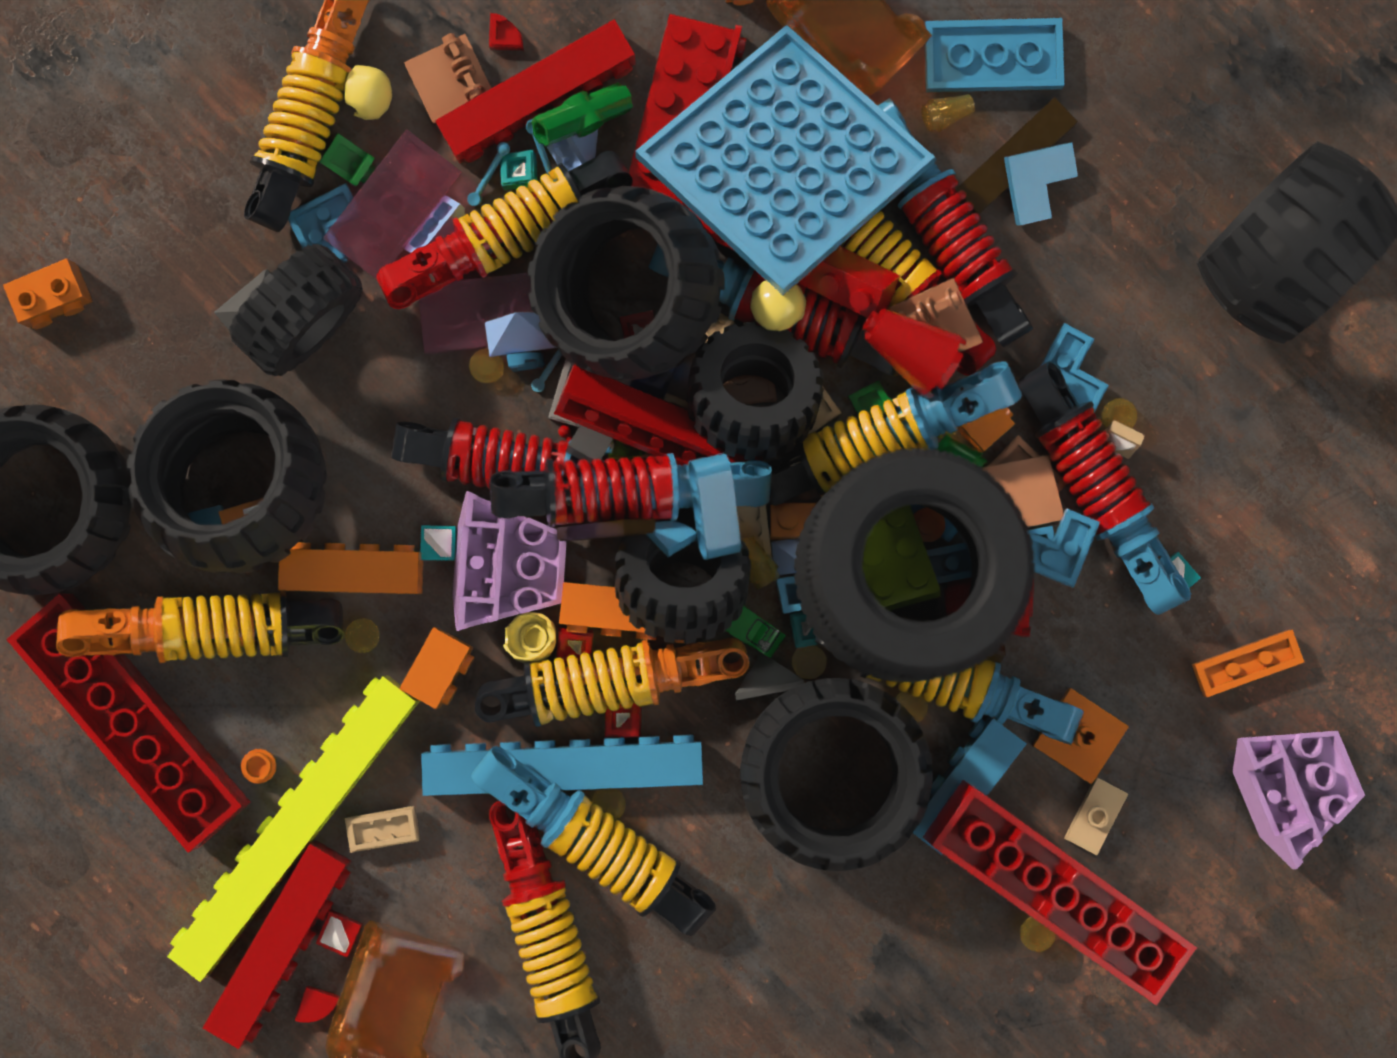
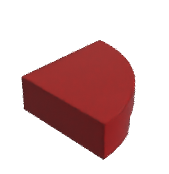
[489,13,524,51]
[295,985,341,1023]

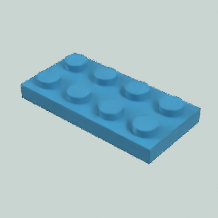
[924,18,1065,92]

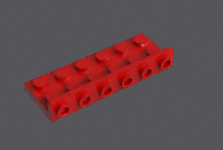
[629,13,747,215]

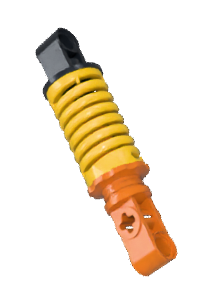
[244,0,370,232]
[56,591,344,663]
[475,638,749,727]

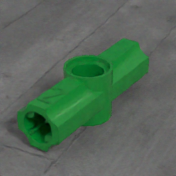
[531,82,633,147]

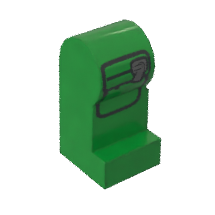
[726,605,786,659]

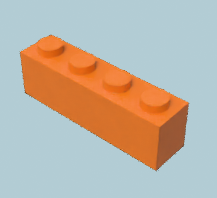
[278,542,423,594]
[559,582,690,644]

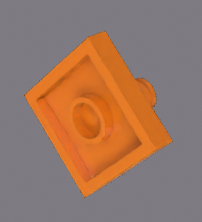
[1032,688,1129,784]

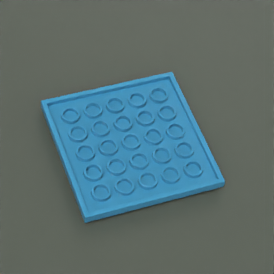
[635,25,935,296]

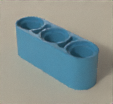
[688,454,741,560]

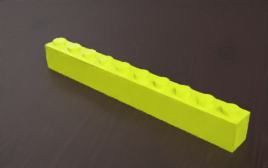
[167,675,420,982]

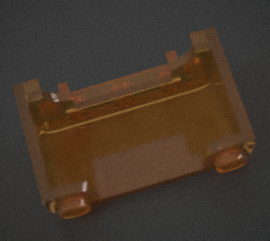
[766,0,932,96]
[326,920,464,1058]

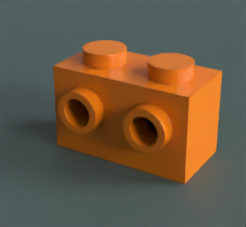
[3,258,93,329]
[399,627,475,709]

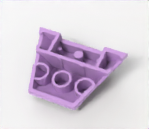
[452,491,567,631]
[1233,731,1365,869]

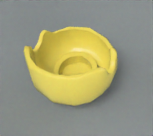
[344,65,392,120]
[750,280,806,331]
[503,611,557,663]

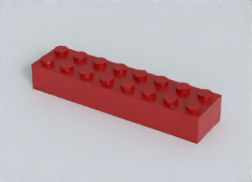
[6,593,251,853]
[922,780,1197,1006]

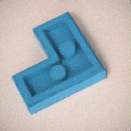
[1004,143,1078,225]
[288,183,363,263]
[1040,323,1109,413]
[1028,509,1100,588]

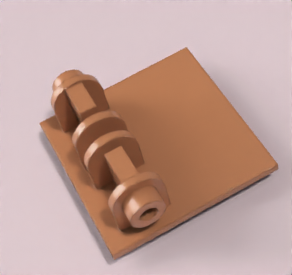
[404,33,491,124]
[889,278,983,352]

